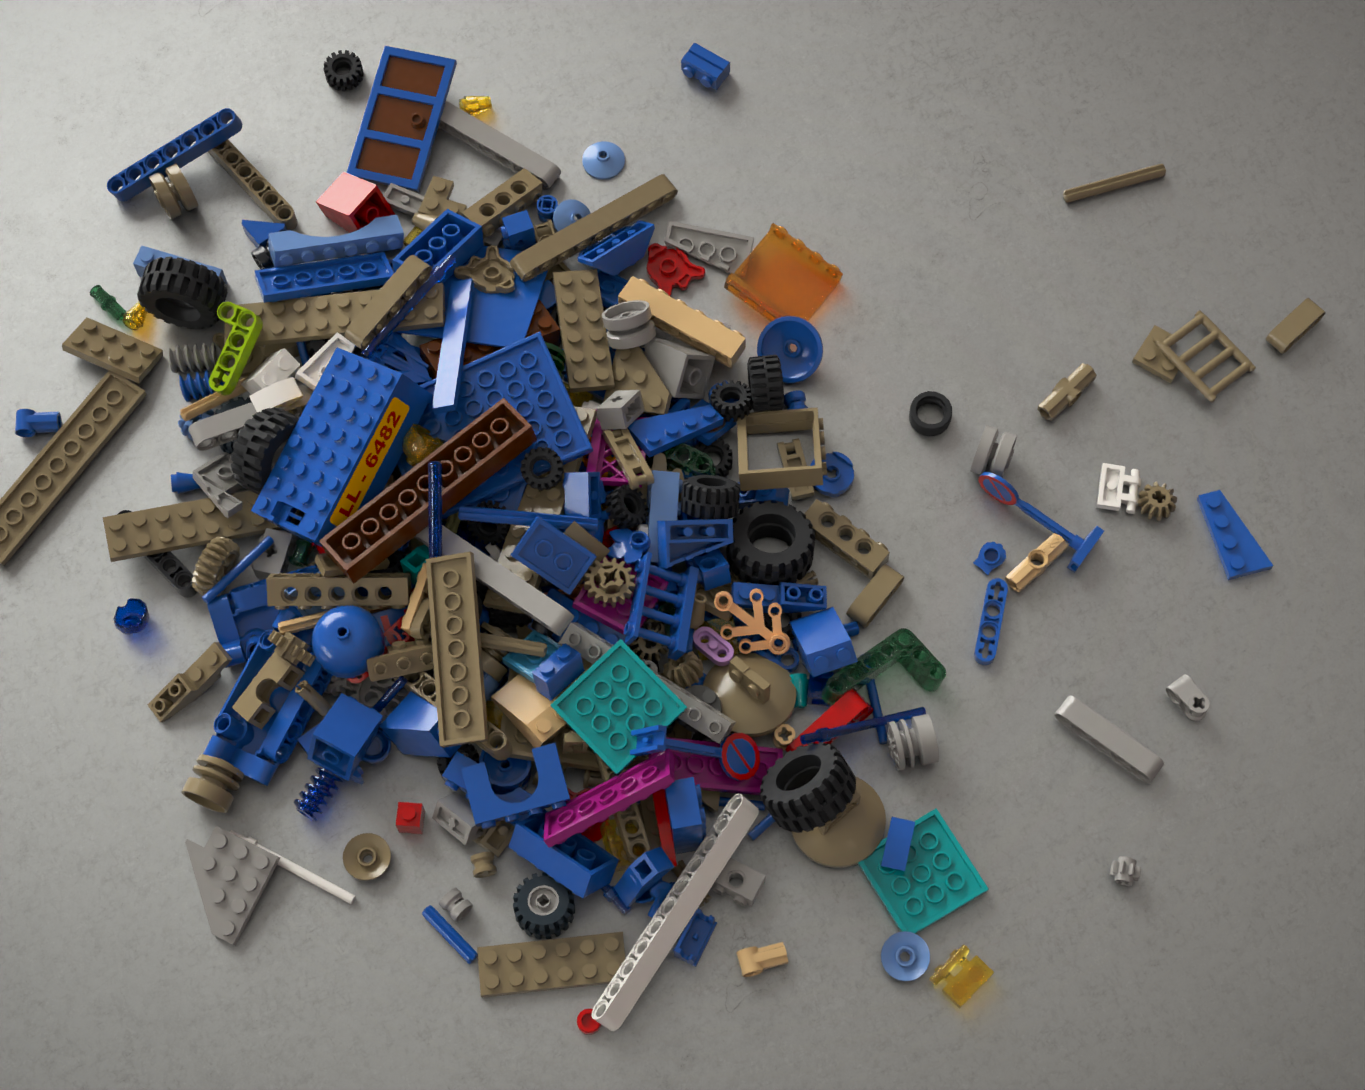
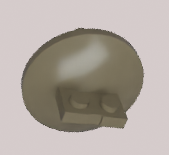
[703,653,796,737]
[791,777,886,868]

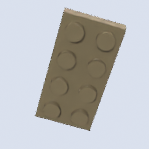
[62,317,163,383]

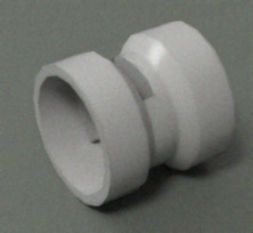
[439,888,473,922]

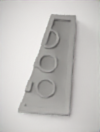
[664,221,754,280]

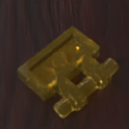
[929,944,994,1009]

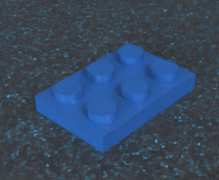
[511,516,597,595]

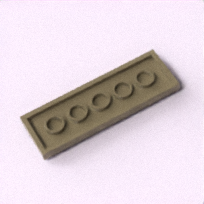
[553,269,615,393]
[477,932,626,998]

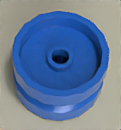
[479,745,531,795]

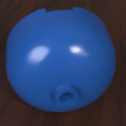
[312,605,385,678]

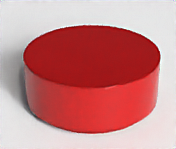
[577,1009,601,1035]

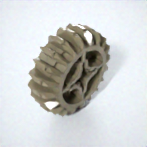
[192,536,240,596]

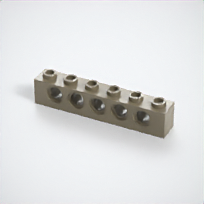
[266,573,412,610]

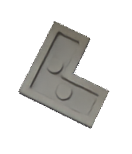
[418,176,467,216]
[1132,325,1179,383]

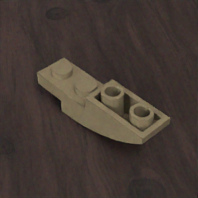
[147,642,232,722]

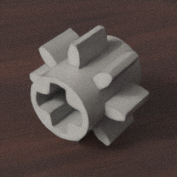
[1110,857,1141,886]

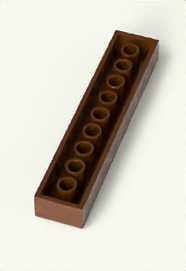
[319,398,537,584]

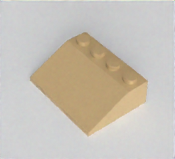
[491,641,593,748]

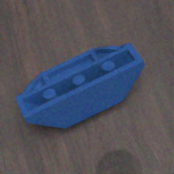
[577,220,655,276]

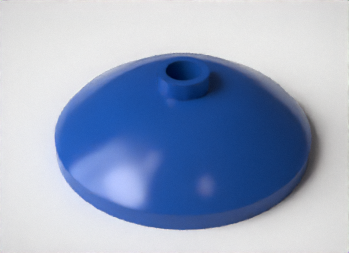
[757,316,823,383]

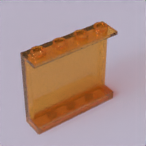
[724,223,843,322]

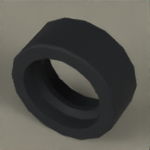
[909,391,952,436]

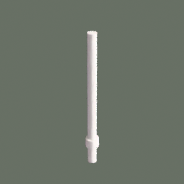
[229,830,356,904]

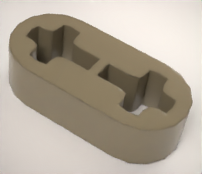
[410,598,431,640]

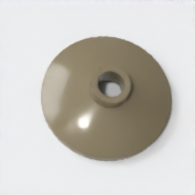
[343,833,391,881]

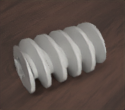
[169,342,218,373]

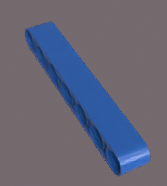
[107,108,243,202]

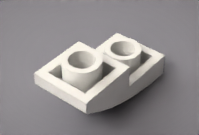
[249,377,304,412]

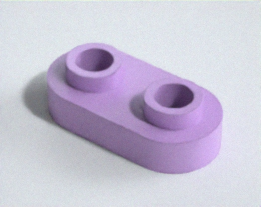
[693,627,734,666]

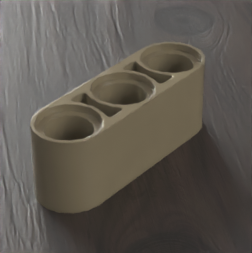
[1265,298,1326,354]
[846,564,905,628]

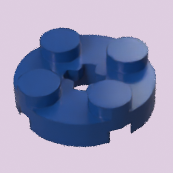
[810,452,854,498]

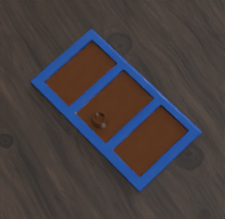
[346,46,457,192]

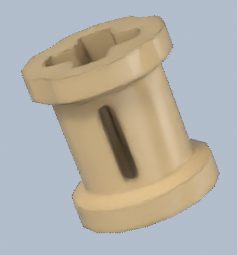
[773,724,795,751]

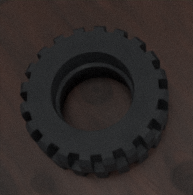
[137,257,228,329]
[231,407,300,495]
[726,500,815,586]
[760,742,856,833]

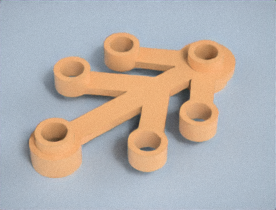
[714,588,790,655]

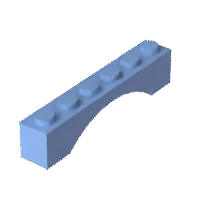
[268,215,404,267]

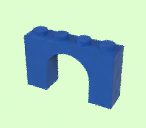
[461,743,571,829]

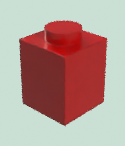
[396,802,425,834]

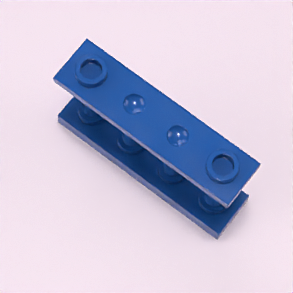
[624,552,699,660]

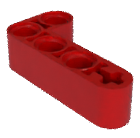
[785,689,874,752]

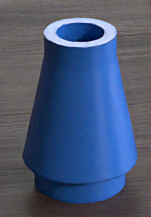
[171,472,201,494]

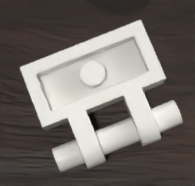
[1096,463,1141,514]

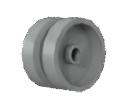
[602,300,656,349]
[970,425,1017,478]

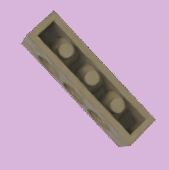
[461,168,543,239]
[804,499,890,580]

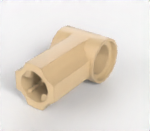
[736,942,788,977]

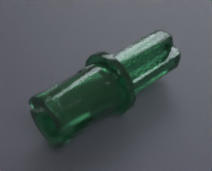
[90,285,127,321]

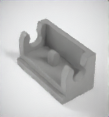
[432,791,483,845]

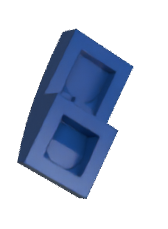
[881,816,915,871]

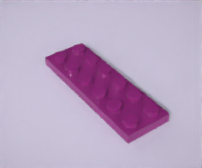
[648,737,783,795]
[544,749,675,848]

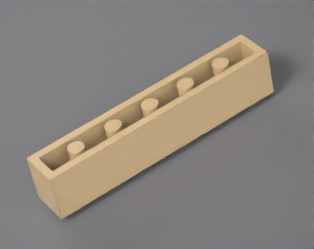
[618,276,746,369]

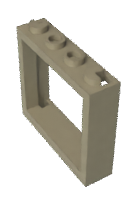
[737,407,827,491]

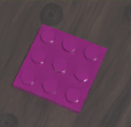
[572,555,669,636]

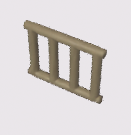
[1155,310,1256,403]

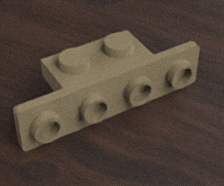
[366,637,434,682]

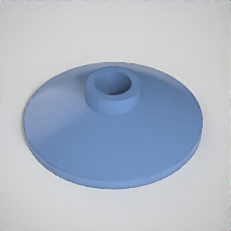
[582,141,625,180]
[553,199,591,232]
[881,931,930,981]

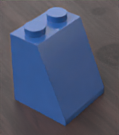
[789,607,858,677]
[379,691,461,758]
[307,693,383,781]

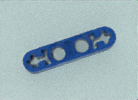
[974,578,1008,665]

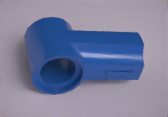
[15,409,62,437]

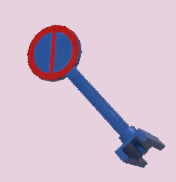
[978,472,1104,573]
[630,725,760,781]

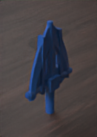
[355,332,432,384]

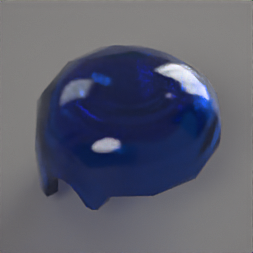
[113,598,149,635]

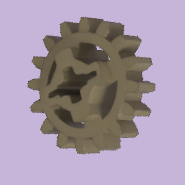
[584,557,635,608]
[267,629,316,667]

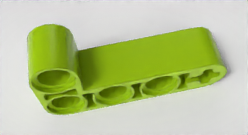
[209,302,263,396]

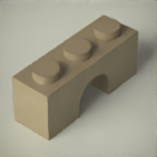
[232,652,305,730]

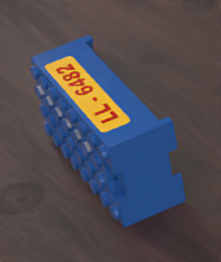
[251,347,434,548]

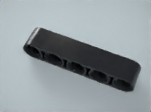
[117,510,197,598]

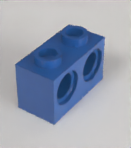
[685,548,731,591]

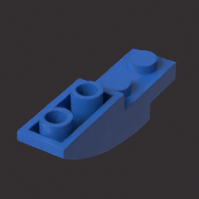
[731,582,827,613]

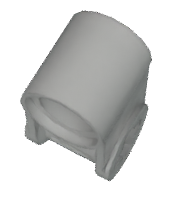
[1166,674,1210,721]

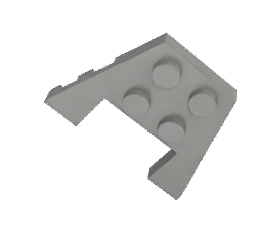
[193,452,243,518]

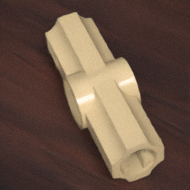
[1005,533,1068,592]

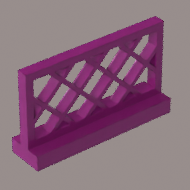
[586,409,649,488]

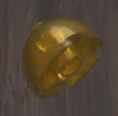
[402,424,444,467]

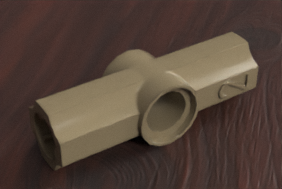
[1037,363,1097,421]

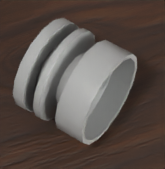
[887,714,939,770]

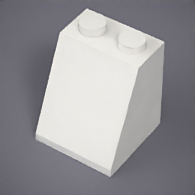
[241,348,301,395]

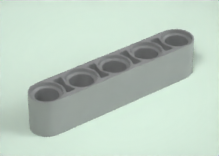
[1054,696,1164,783]

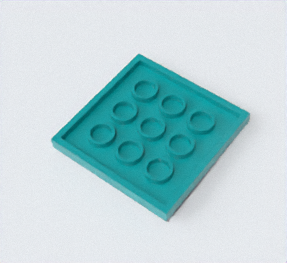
[550,639,688,775]
[858,808,989,934]

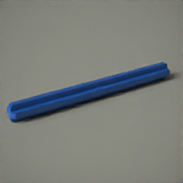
[458,506,599,532]

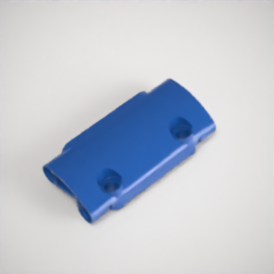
[207,564,381,668]
[203,609,333,787]

